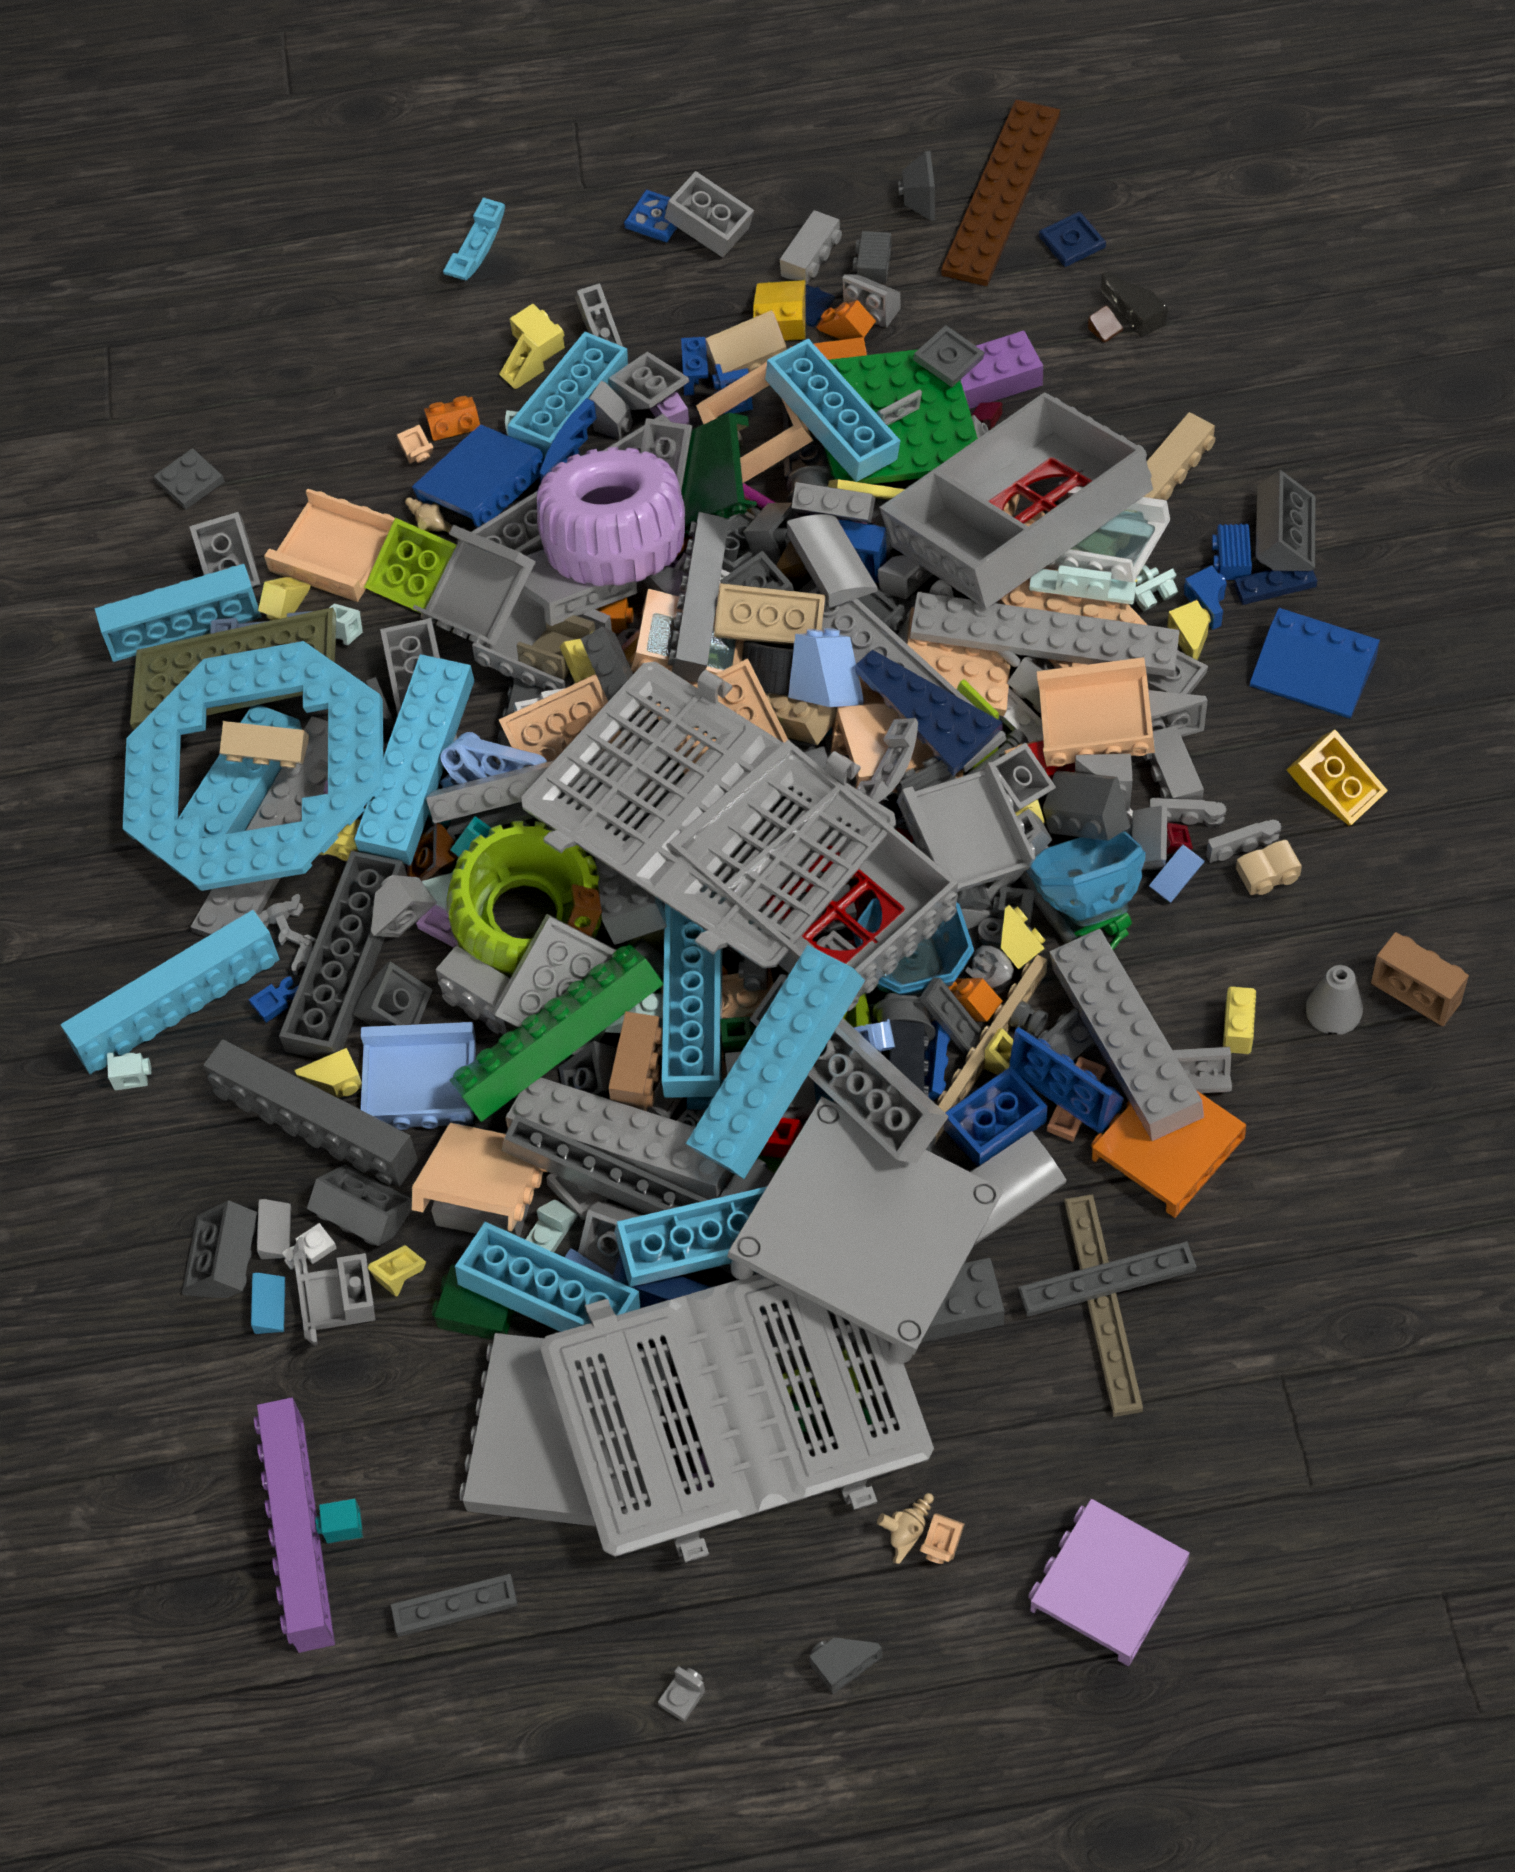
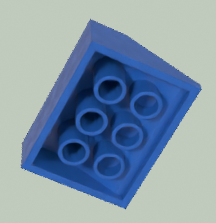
[1250,608,1380,719]
[1009,1027,1124,1134]

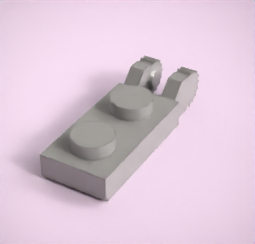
[1149,798,1227,828]
[1206,820,1282,863]

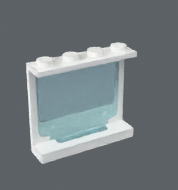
[1046,486,1170,583]

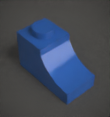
[1184,566,1227,630]

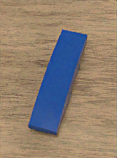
[540,398,597,482]

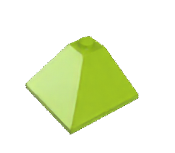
[364,518,457,613]

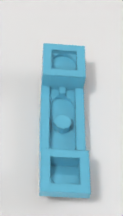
[443,198,505,280]

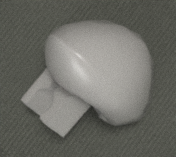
[965,946,1014,989]

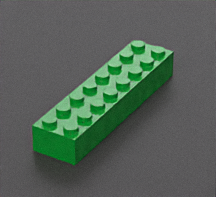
[449,944,664,1122]

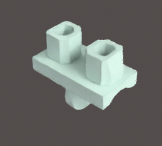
[1134,565,1178,611]

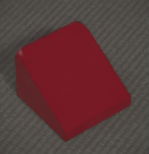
[972,402,1002,431]
[1166,823,1193,854]

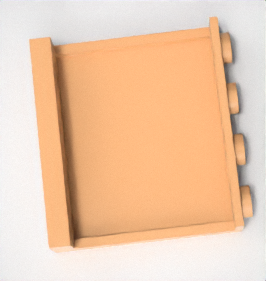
[264,489,395,602]
[1037,657,1155,766]
[834,703,964,793]
[412,1122,548,1232]

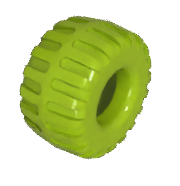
[446,821,602,978]

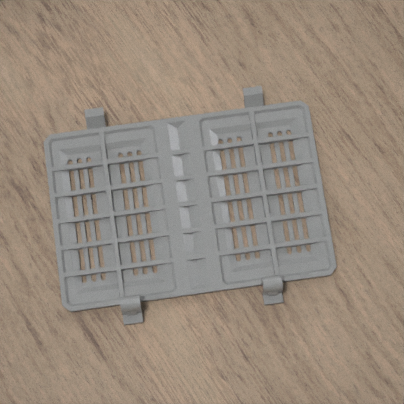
[521,662,896,968]
[540,1274,934,1563]

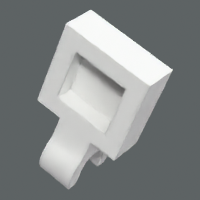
[282,1223,336,1269]

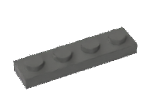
[391,1574,518,1637]

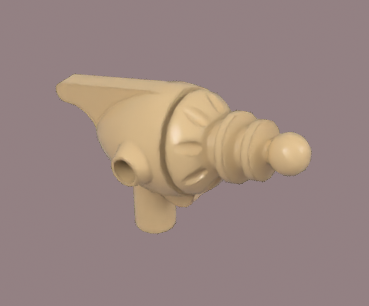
[405,498,453,533]
[877,1493,934,1564]

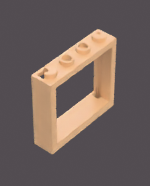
[696,362,813,483]

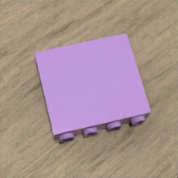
[1028,1499,1190,1666]

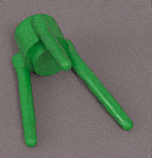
[1074,908,1132,950]

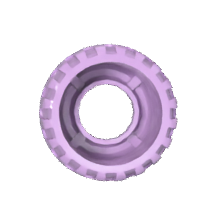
[537,447,685,586]

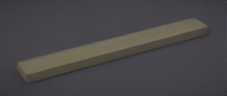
[1064,1194,1143,1417]

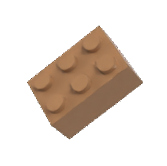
[1371,932,1469,1026]
[609,1011,663,1111]

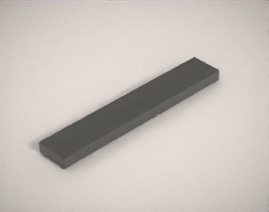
[1018,1241,1197,1317]

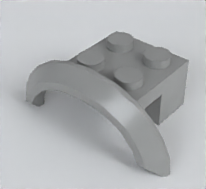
[293,1237,375,1346]

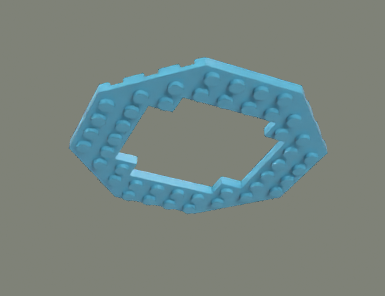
[123,641,383,891]

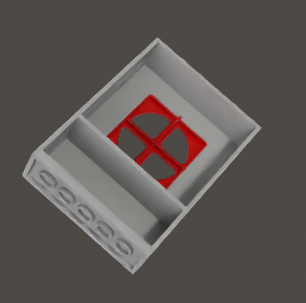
[879,392,1153,609]
[669,740,958,1011]

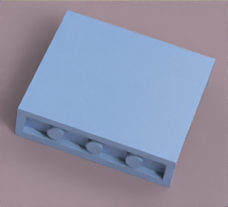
[361,1022,476,1130]

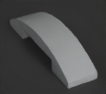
[857,718,918,802]

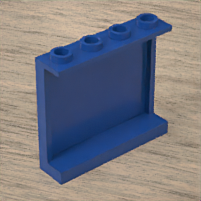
[412,424,544,528]

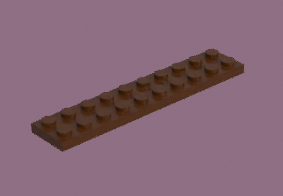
[941,100,1061,287]

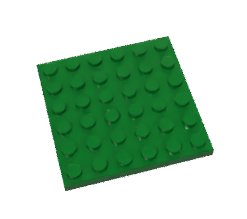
[824,350,978,484]

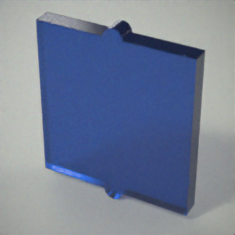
[805,284,835,327]

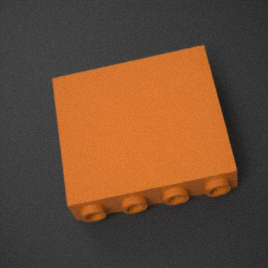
[1091,1090,1246,1218]

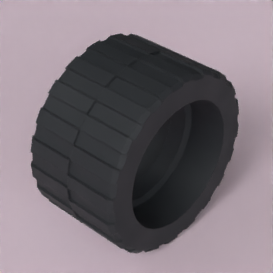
[742,640,794,696]

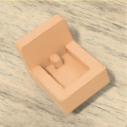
[397,425,433,463]
[920,1513,964,1564]

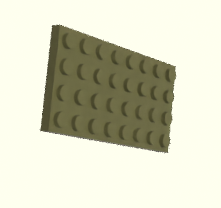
[130,607,336,730]

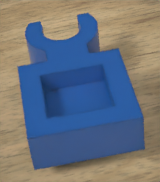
[249,976,298,1023]

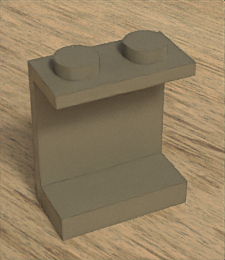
[516,613,595,680]

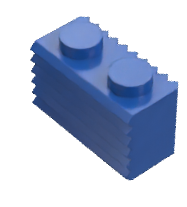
[1212,524,1252,580]

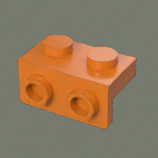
[424,396,480,441]

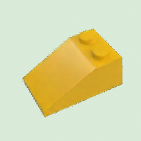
[753,280,806,341]
[1286,730,1388,826]

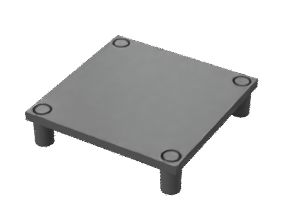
[727,1097,1004,1363]

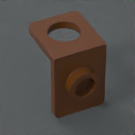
[566,884,602,936]

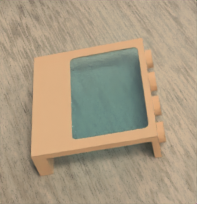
[631,589,745,685]

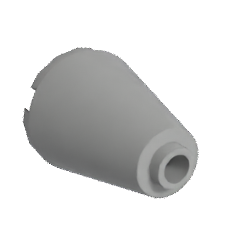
[1306,965,1363,1035]

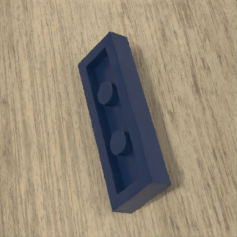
[1234,570,1318,605]

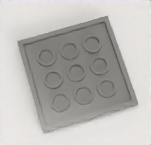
[492,914,616,1055]

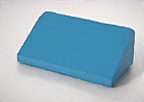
[251,1273,285,1334]

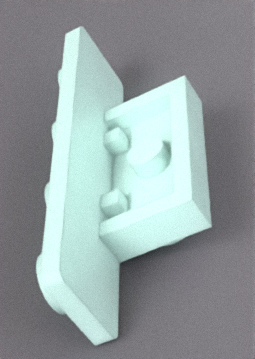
[1029,565,1136,604]

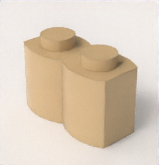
[1236,840,1302,895]

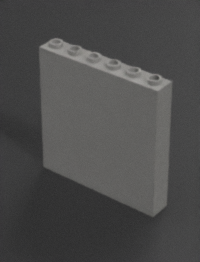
[460,1333,672,1526]

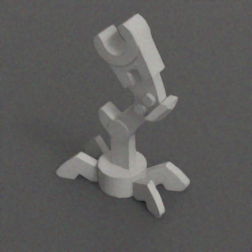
[255,894,316,975]

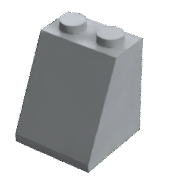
[981,743,1056,812]

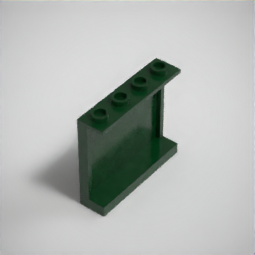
[681,412,757,537]

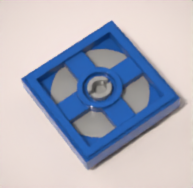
[624,190,677,242]

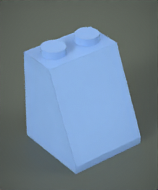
[788,628,864,707]

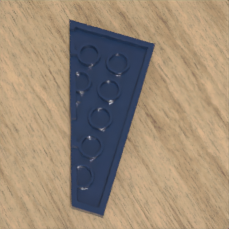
[856,650,1003,776]

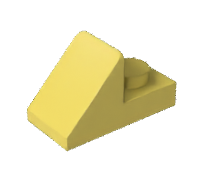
[368,1245,426,1297]

